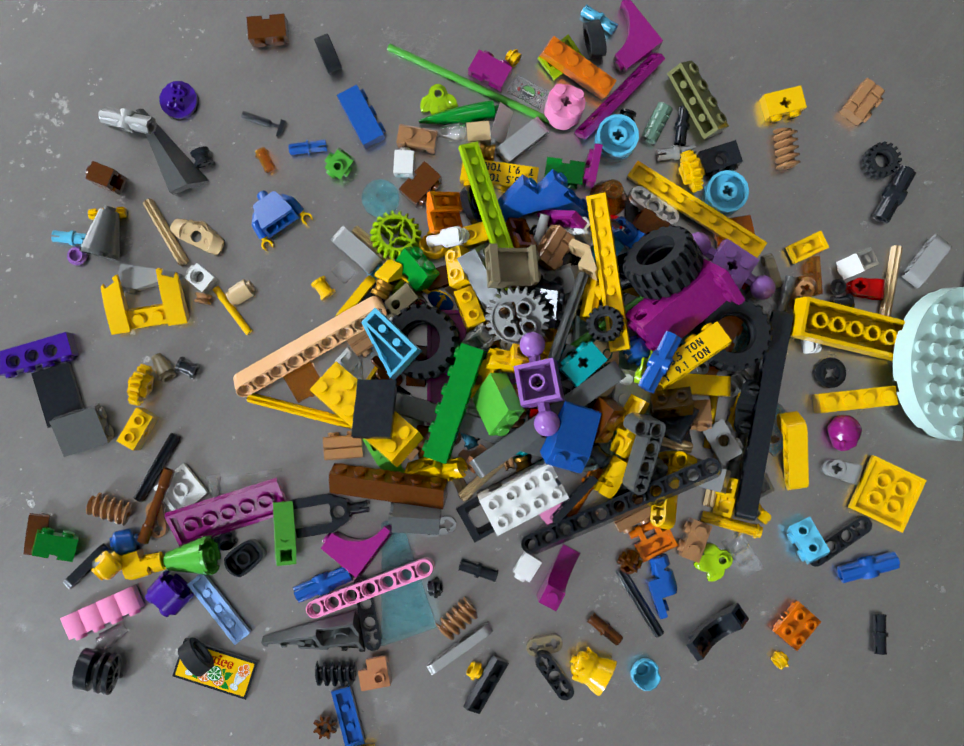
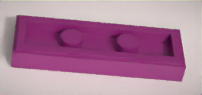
[537,210,587,229]

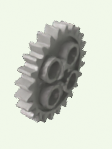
[485,286,550,349]

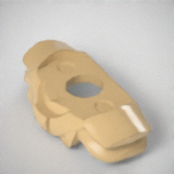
[170,218,225,255]

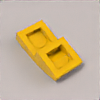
[712,478,739,519]

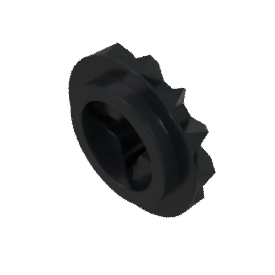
[815,358,846,388]

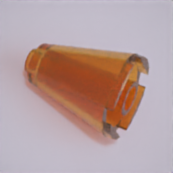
[590,179,627,215]

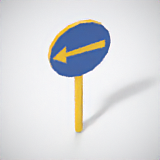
[401,275,455,310]

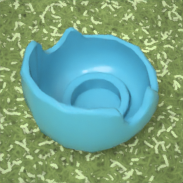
[630,658,661,691]

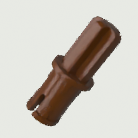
[587,612,623,646]

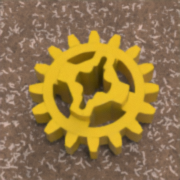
[679,150,705,193]
[127,364,154,406]

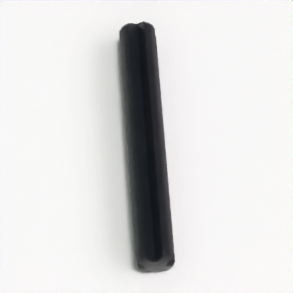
[133,433,180,502]
[616,569,664,638]

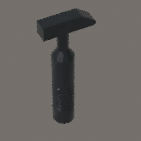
[241,111,286,137]

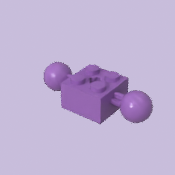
[692,232,775,300]
[514,332,565,436]

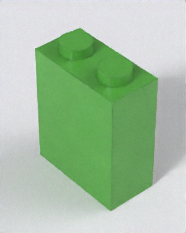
[472,373,524,436]

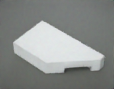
[335,347,363,380]

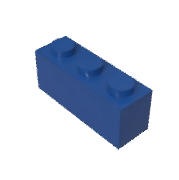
[337,84,386,150]

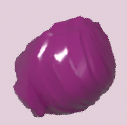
[828,415,862,451]

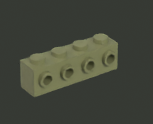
[667,60,729,139]

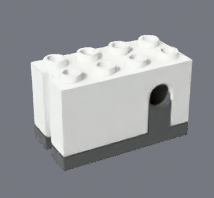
[477,458,569,536]

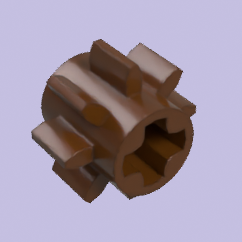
[617,550,643,574]
[313,714,337,740]

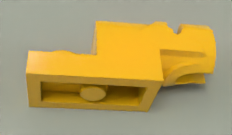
[486,343,550,374]
[610,394,650,460]
[594,455,629,499]
[404,457,468,482]
[120,549,167,580]

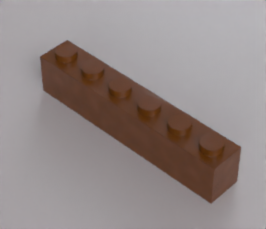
[329,463,448,509]

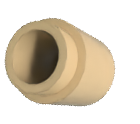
[225,279,255,306]

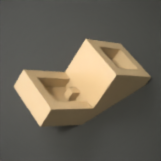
[568,238,599,281]

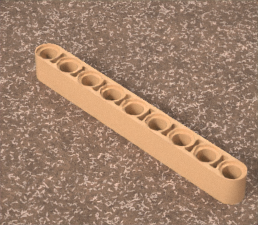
[233,296,387,397]

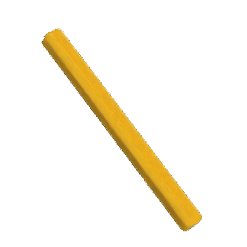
[247,393,352,429]

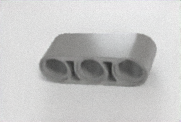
[495,117,550,164]
[330,226,383,275]
[901,234,952,288]

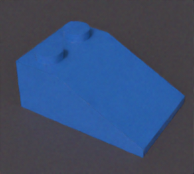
[540,401,601,474]

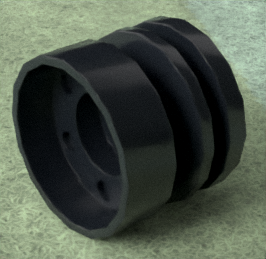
[72,648,121,695]

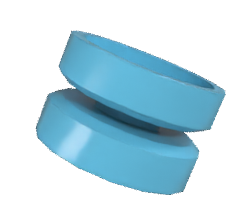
[594,114,639,162]
[701,170,749,216]

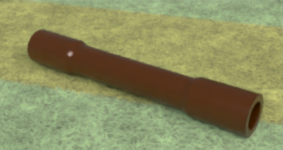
[137,467,175,544]

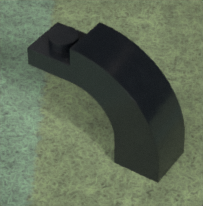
[686,603,749,662]

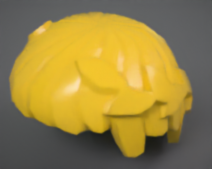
[418,231,449,259]

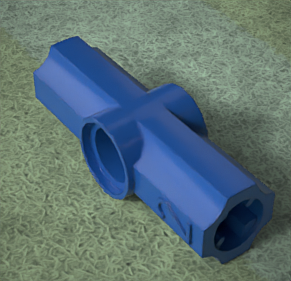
[638,331,682,394]
[837,551,900,583]
[293,567,354,603]

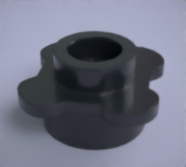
[214,532,237,551]
[427,577,443,598]

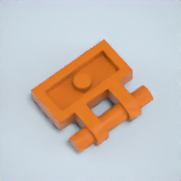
[628,521,678,563]

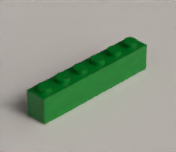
[422,343,486,464]

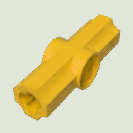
[579,262,602,322]

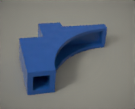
[498,169,589,223]

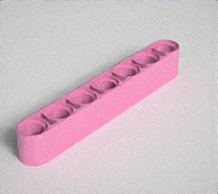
[306,557,435,618]

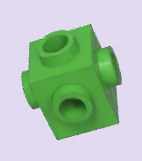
[324,147,355,179]

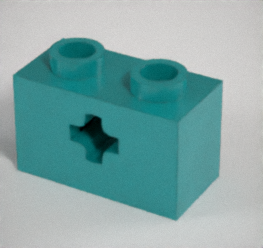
[559,341,608,387]

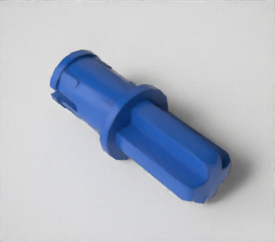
[289,139,327,155]

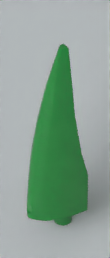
[419,100,499,124]

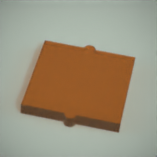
[283,361,320,403]

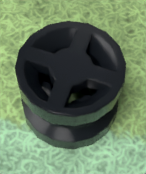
[190,146,214,168]

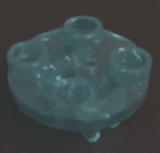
[361,179,400,217]

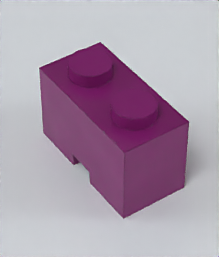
[468,50,512,93]

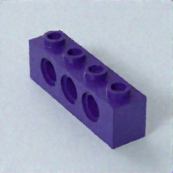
[0,332,79,379]

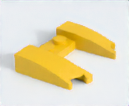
[101,268,190,335]

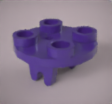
[159,81,198,119]

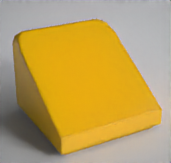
[375,259,403,283]

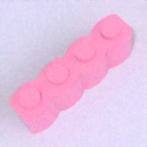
[60,585,145,641]

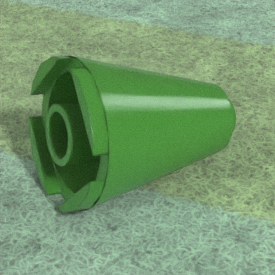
[163,535,221,575]

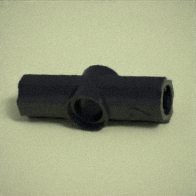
[873,165,916,224]

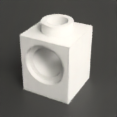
[393,147,415,178]
[184,263,218,294]
[513,551,542,582]

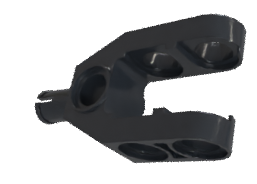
[291,493,370,538]

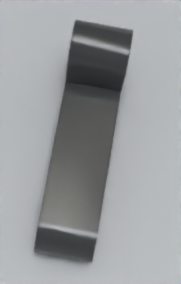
[622,413,666,495]

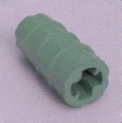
[641,102,673,144]

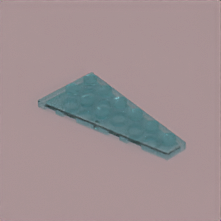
[381,520,437,646]

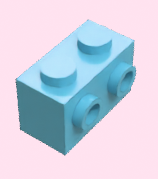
[787,517,830,565]

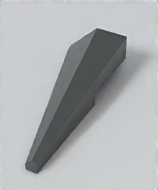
[136,109,209,195]
[261,611,366,652]

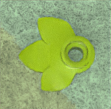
[420,84,458,115]
[634,350,653,384]
[694,543,733,582]

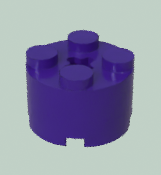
[145,570,194,617]

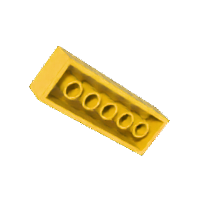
[790,296,905,361]
[309,362,423,467]

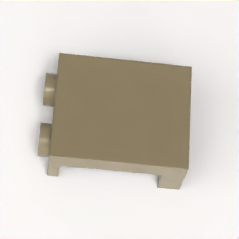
[484,244,541,288]

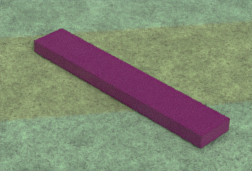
[574,53,665,139]

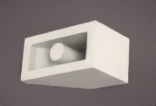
[836,247,879,280]

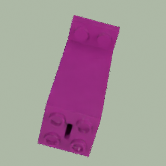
[626,259,745,351]

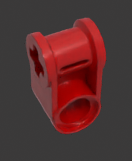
[845,277,885,300]

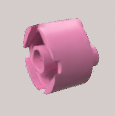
[544,84,585,130]

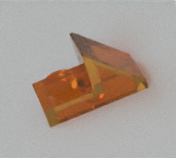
[796,256,823,297]

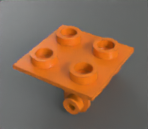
[772,600,821,651]

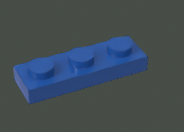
[331,686,365,746]

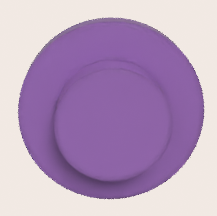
[67,246,87,266]

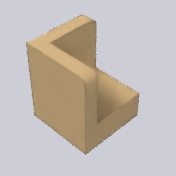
[466,121,491,145]

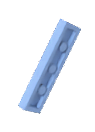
[187,574,251,645]

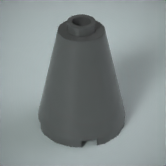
[79,206,120,260]

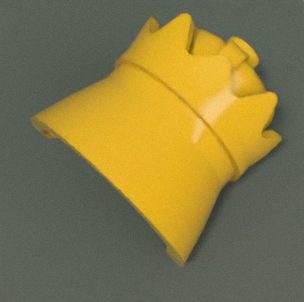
[570,647,617,696]

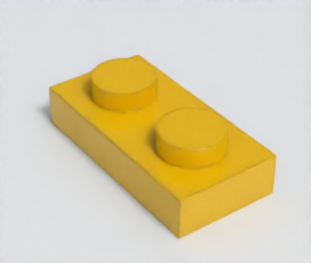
[785,231,829,264]

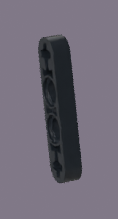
[810,516,872,567]
[353,575,382,651]

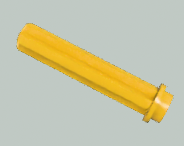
[701,511,763,539]

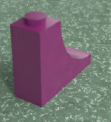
[613,0,663,74]
[321,525,393,578]
[536,544,581,611]

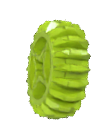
[370,210,422,260]

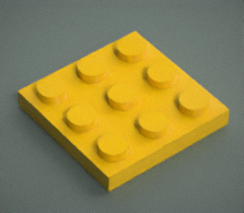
[848,455,927,533]

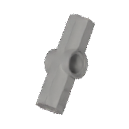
[98,107,157,135]

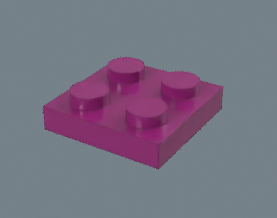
[582,143,603,191]

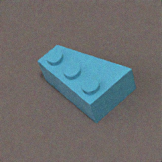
[361,308,422,380]

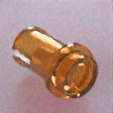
[255,147,276,173]

